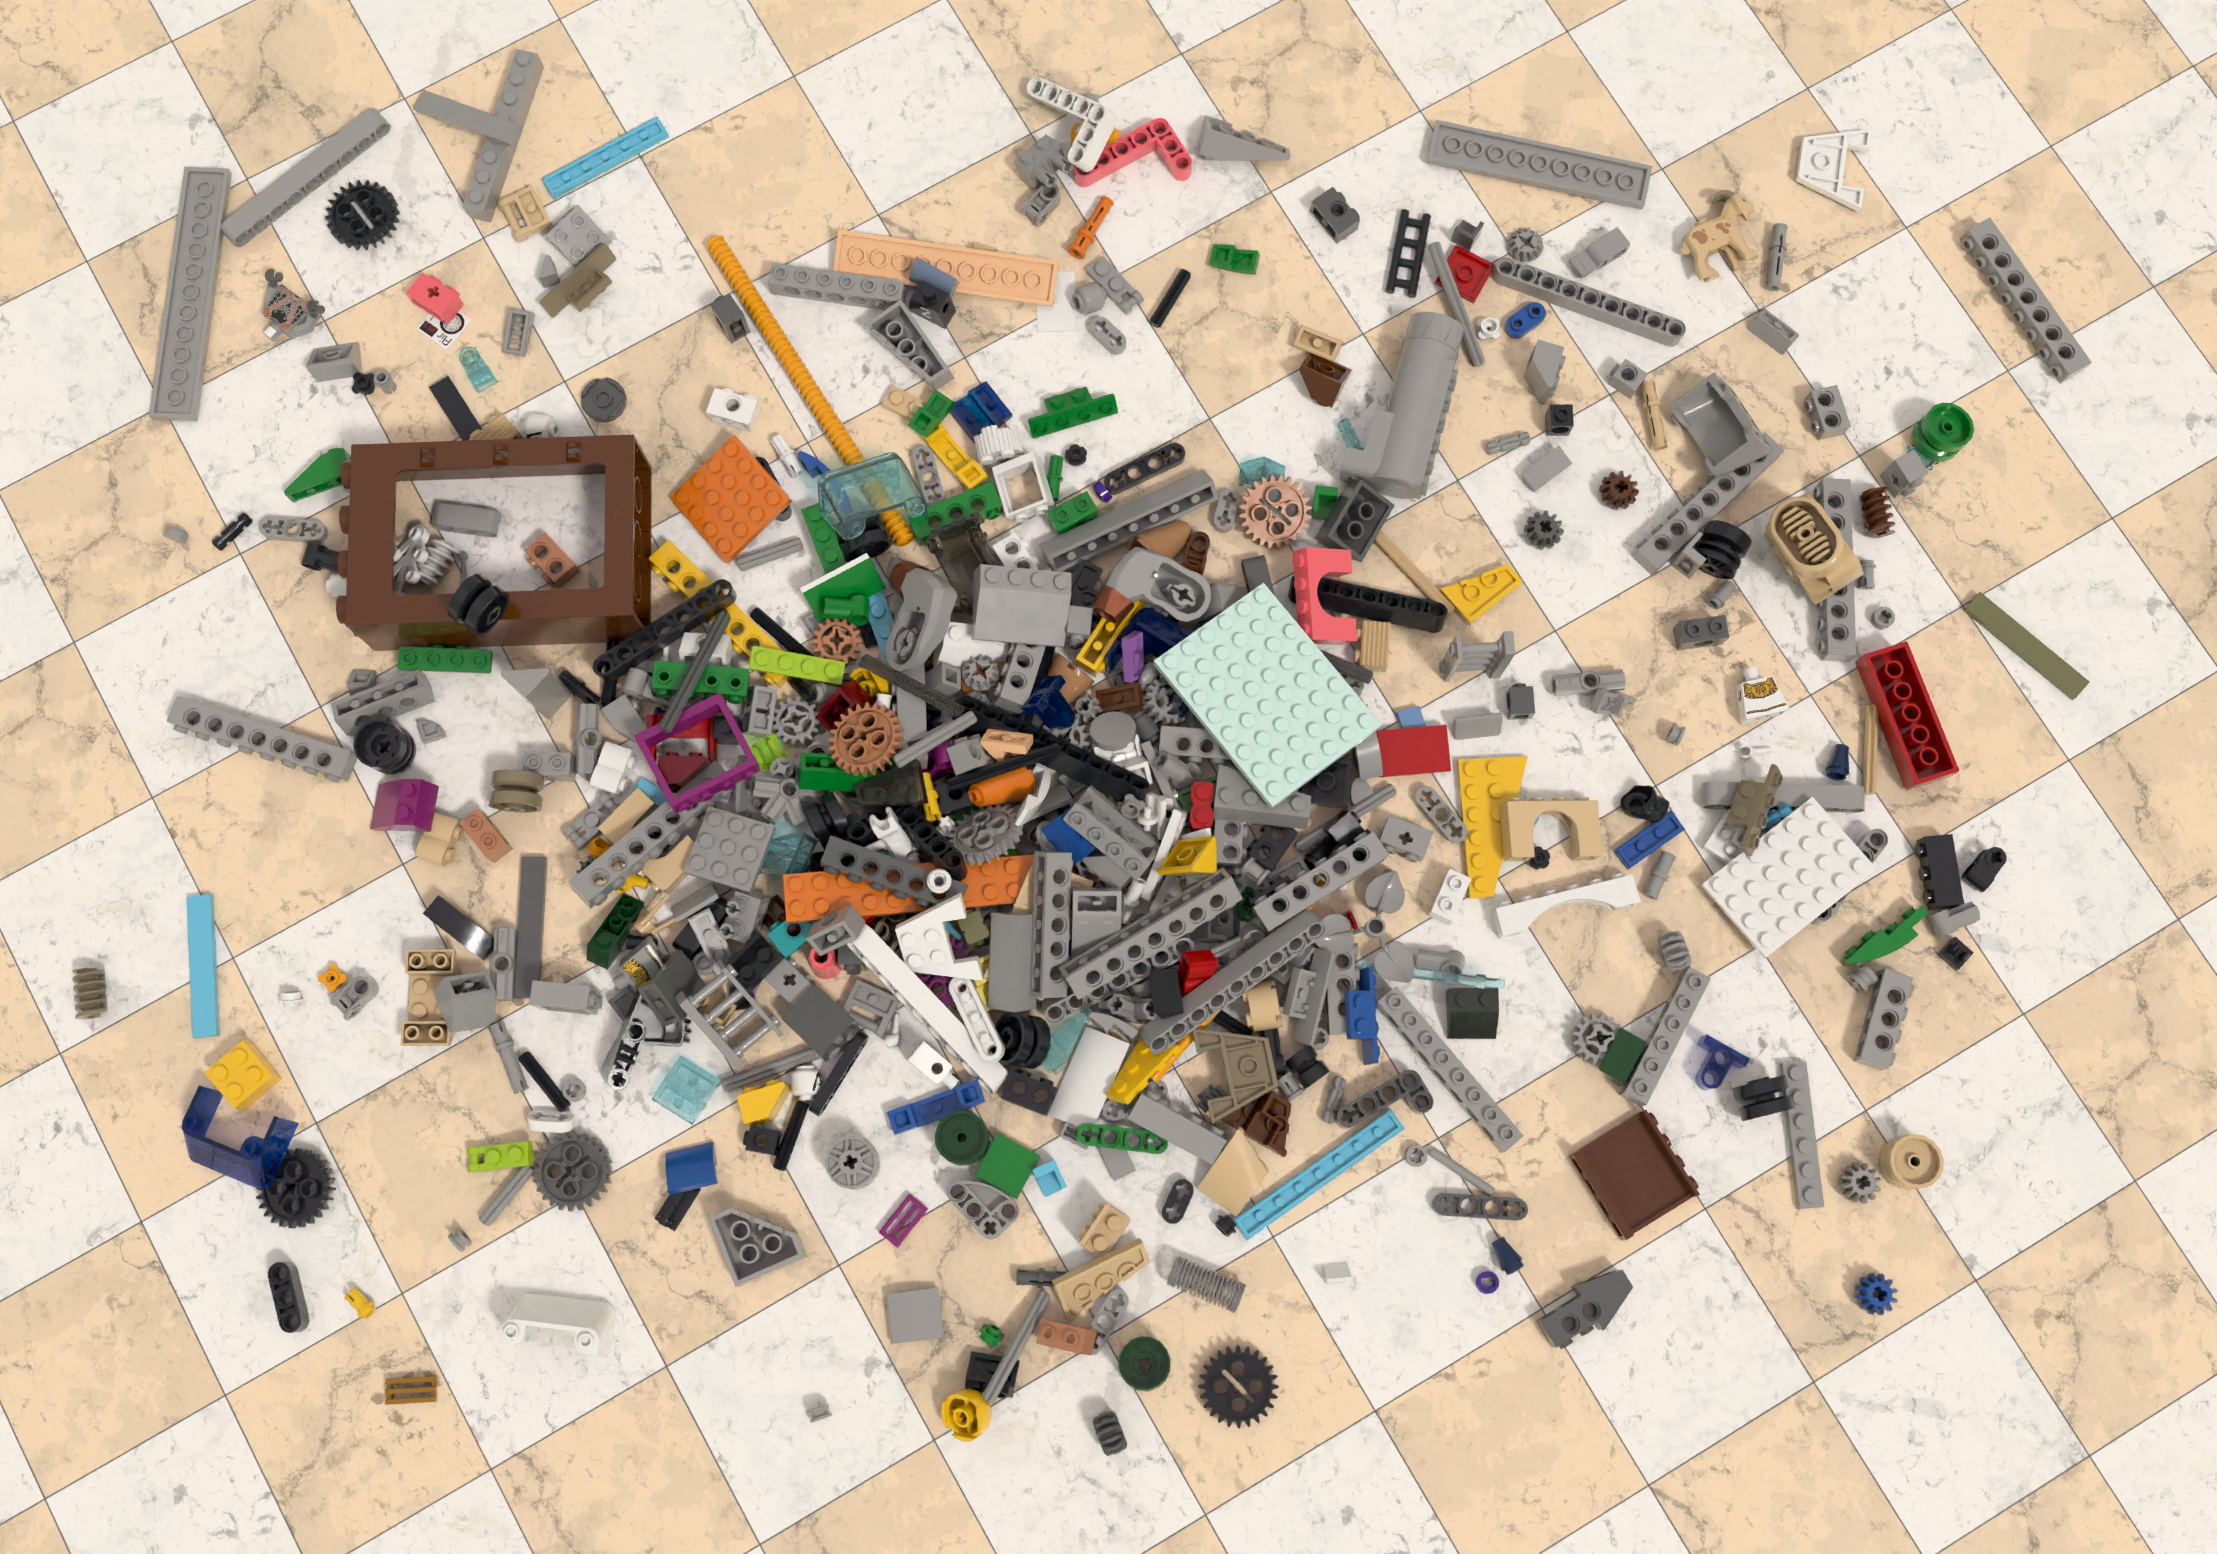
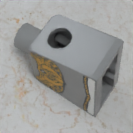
[613,936,665,991]

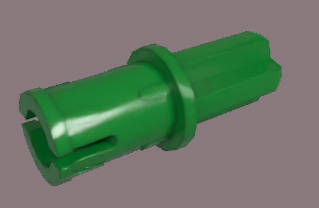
[1046,455,1064,501]

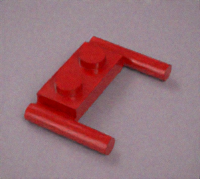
[647,714,717,762]

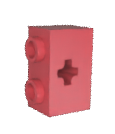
[406,272,463,325]

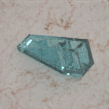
[1041,1007,1092,1075]

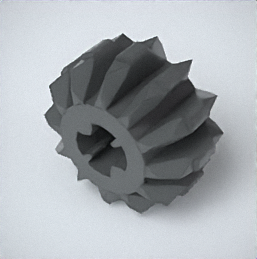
[1524,510,1564,550]
[1093,1411,1127,1456]

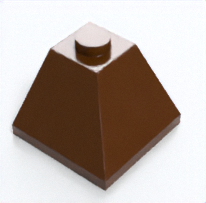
[1299,353,1352,408]

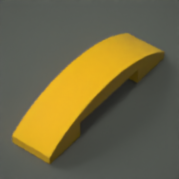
[920,423,988,490]

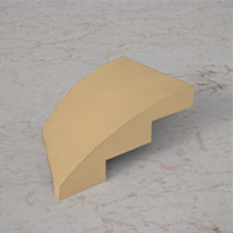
[1197,1127,1269,1217]

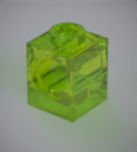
[749,733,788,771]

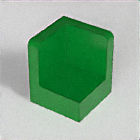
[1311,485,1338,520]

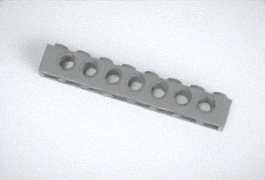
[1960,218,2092,384]
[1633,432,1785,576]
[1813,478,1856,662]
[167,696,357,783]
[569,761,735,909]
[1059,868,1243,1000]
[1377,986,1524,1153]

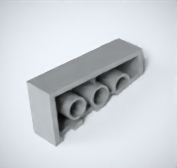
[864,300,954,390]
[1213,764,1311,830]

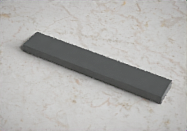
[514,857,548,999]

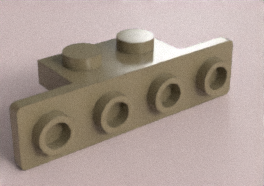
[539,243,617,318]
[1726,764,1783,856]

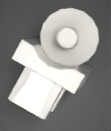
[1137,792,1173,841]

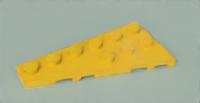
[1457,756,1528,899]

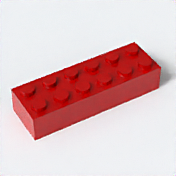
[1855,641,1960,791]

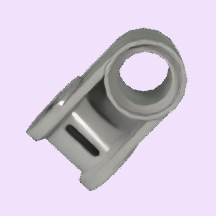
[1021,182,1060,226]
[330,976,379,1021]

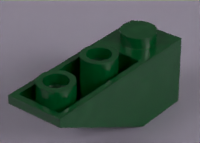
[587,893,644,970]

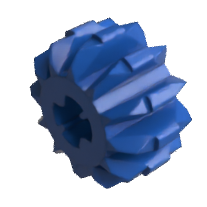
[1854,1273,1898,1315]

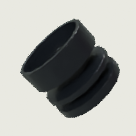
[1695,520,1752,579]
[353,719,416,775]

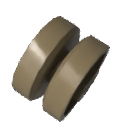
[488,770,544,813]

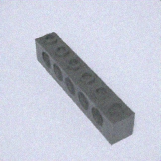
[820,836,968,909]

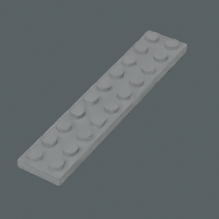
[1426,120,1652,209]

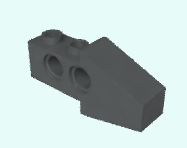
[1536,1270,1633,1349]

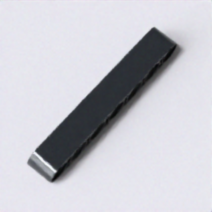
[1288,575,1448,633]
[593,579,737,682]

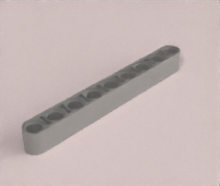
[220,108,391,247]
[1493,257,1686,347]
[1140,909,1326,1054]

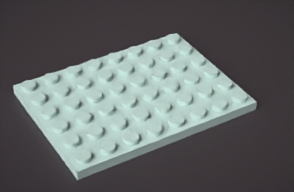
[1153,583,1382,809]

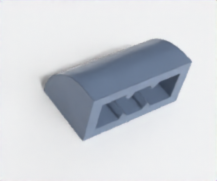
[909,257,960,298]

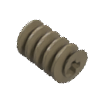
[72,968,108,1020]

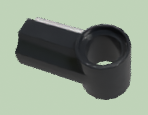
[300,542,339,573]
[1257,1028,1285,1076]

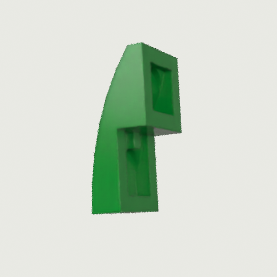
[1209,244,1260,275]
[907,389,955,438]

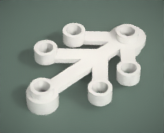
[393,524,430,595]

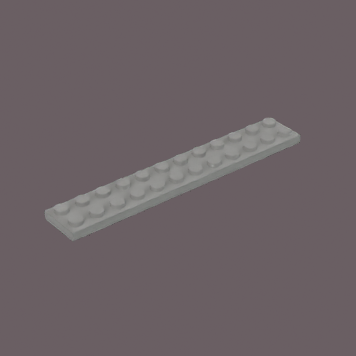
[149,167,232,421]

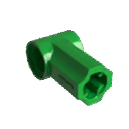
[823,595,870,626]

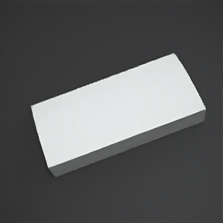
[1047,1027,1130,1134]

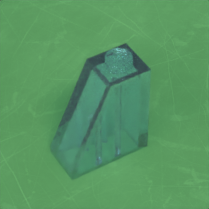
[760,831,818,879]

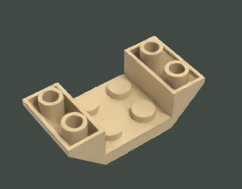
[400,949,460,1046]

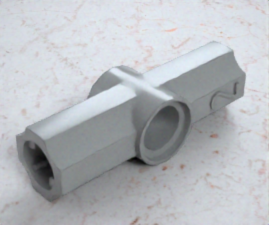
[1552,669,1626,696]
[573,703,602,775]
[490,928,517,1001]

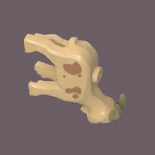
[1679,190,1758,283]

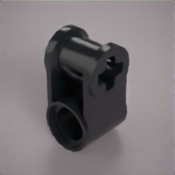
[1961,847,2007,893]

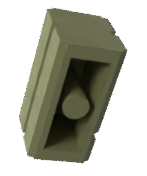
[957,909,990,951]

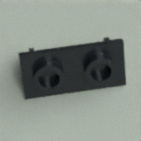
[654,1188,701,1231]

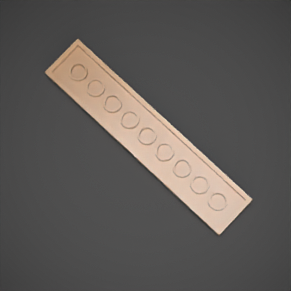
[833,230,1059,307]

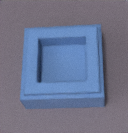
[1396,706,1426,729]

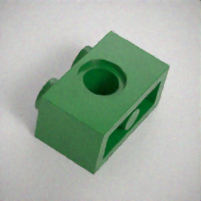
[1047,491,1098,536]

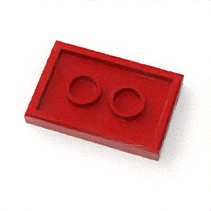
[1376,725,1451,778]

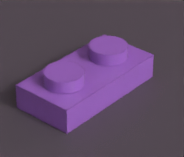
[1121,631,1144,683]

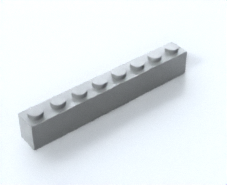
[463,49,544,223]
[1039,469,1219,572]
[889,592,928,769]

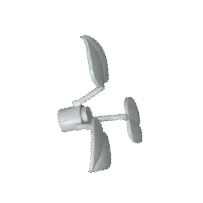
[1314,871,1414,983]

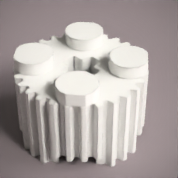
[974,424,1023,470]

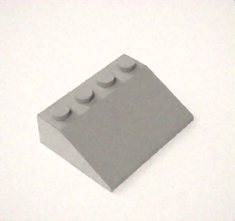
[972,564,1071,648]

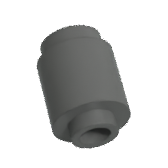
[1132,709,1161,745]

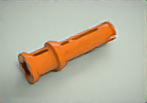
[1067,196,1114,259]

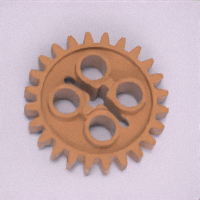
[1237,474,1312,549]
[828,702,904,777]

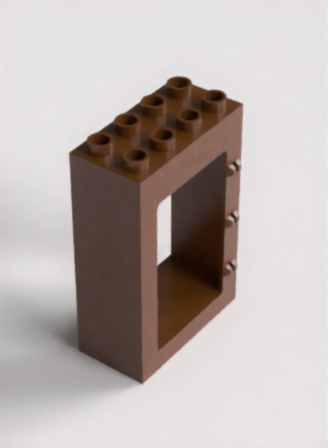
[336,434,652,651]

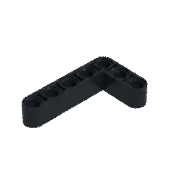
[847,794,968,881]

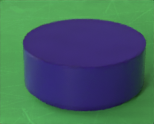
[1092,480,1113,503]

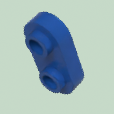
[1505,302,1546,339]

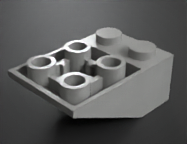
[1071,887,1122,959]

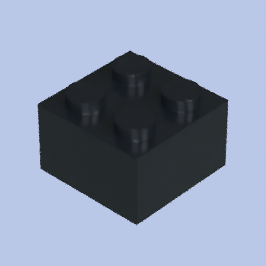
[1301,759,1353,809]

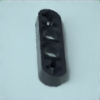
[1104,443,1185,495]
[809,1030,869,1117]

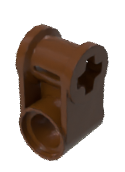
[1181,531,1210,576]

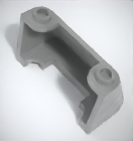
[1669,372,1773,477]

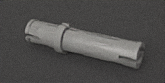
[1766,223,1788,291]
[489,1021,529,1094]

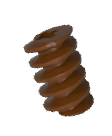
[1859,487,1895,538]

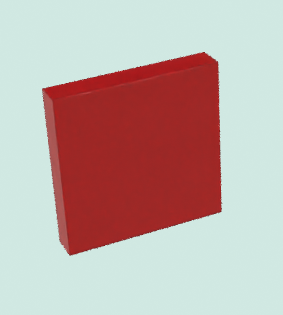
[1434,245,1495,304]

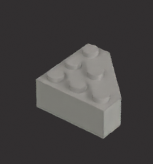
[708,1208,808,1287]

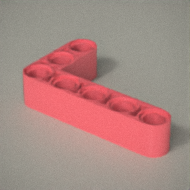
[1074,118,1192,187]

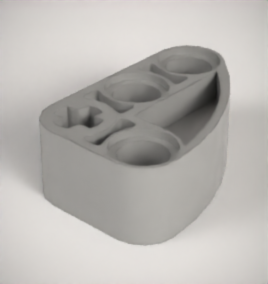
[946,1180,1020,1240]

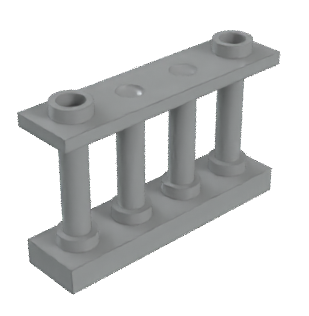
[1439,631,1515,682]
[675,960,783,1071]

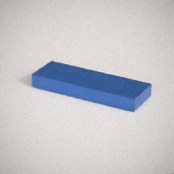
[1614,811,1685,870]

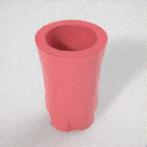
[809,948,842,979]

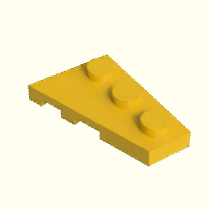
[1440,564,1523,625]

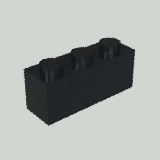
[1915,834,1964,910]

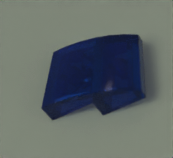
[950,381,1013,444]

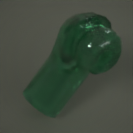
[1236,886,1255,922]

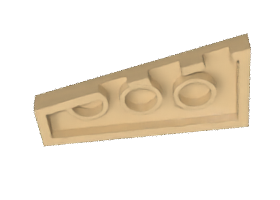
[1052,1238,1150,1324]

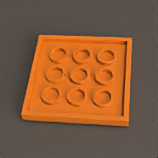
[670,434,793,564]

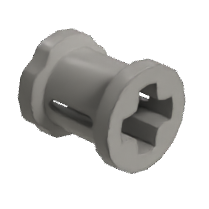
[1239,857,1271,888]
[1277,1071,1305,1102]

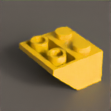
[737,1079,791,1127]

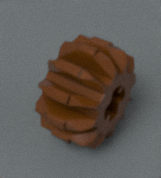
[1599,470,1639,511]

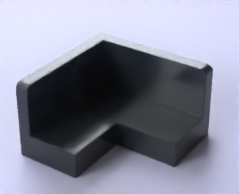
[1070,559,1103,624]

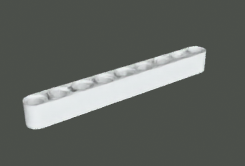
[847,924,1010,1094]

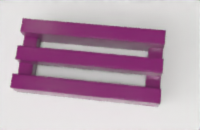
[878,1194,928,1248]

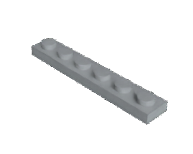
[1780,1061,1824,1209]

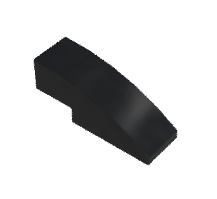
[423,895,494,961]

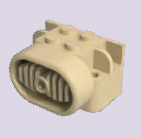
[1764,491,1864,605]

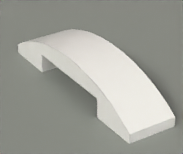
[1015,763,1051,826]

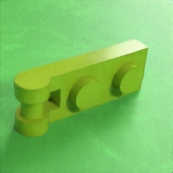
[467,1141,533,1173]

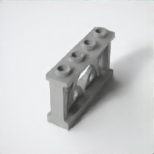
[1063,785,1161,880]

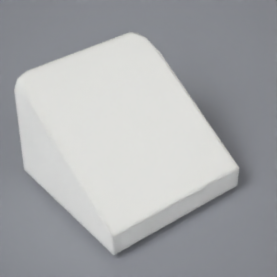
[1323,1262,1352,1284]

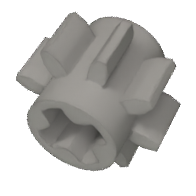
[1072,694,1102,725]

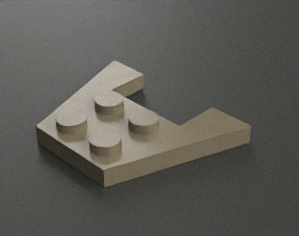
[1192,1029,1278,1125]

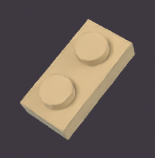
[882,385,927,421]

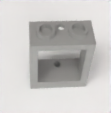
[529,980,603,1015]

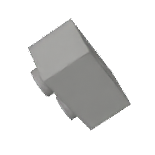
[1059,1122,1093,1150]

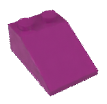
[370,779,439,832]

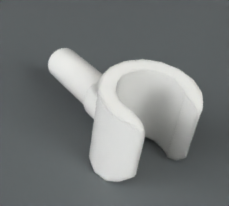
[1739,744,1771,760]
[886,1014,901,1049]

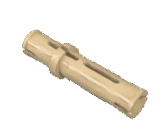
[1641,381,1668,451]

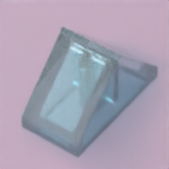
[1238,456,1285,487]

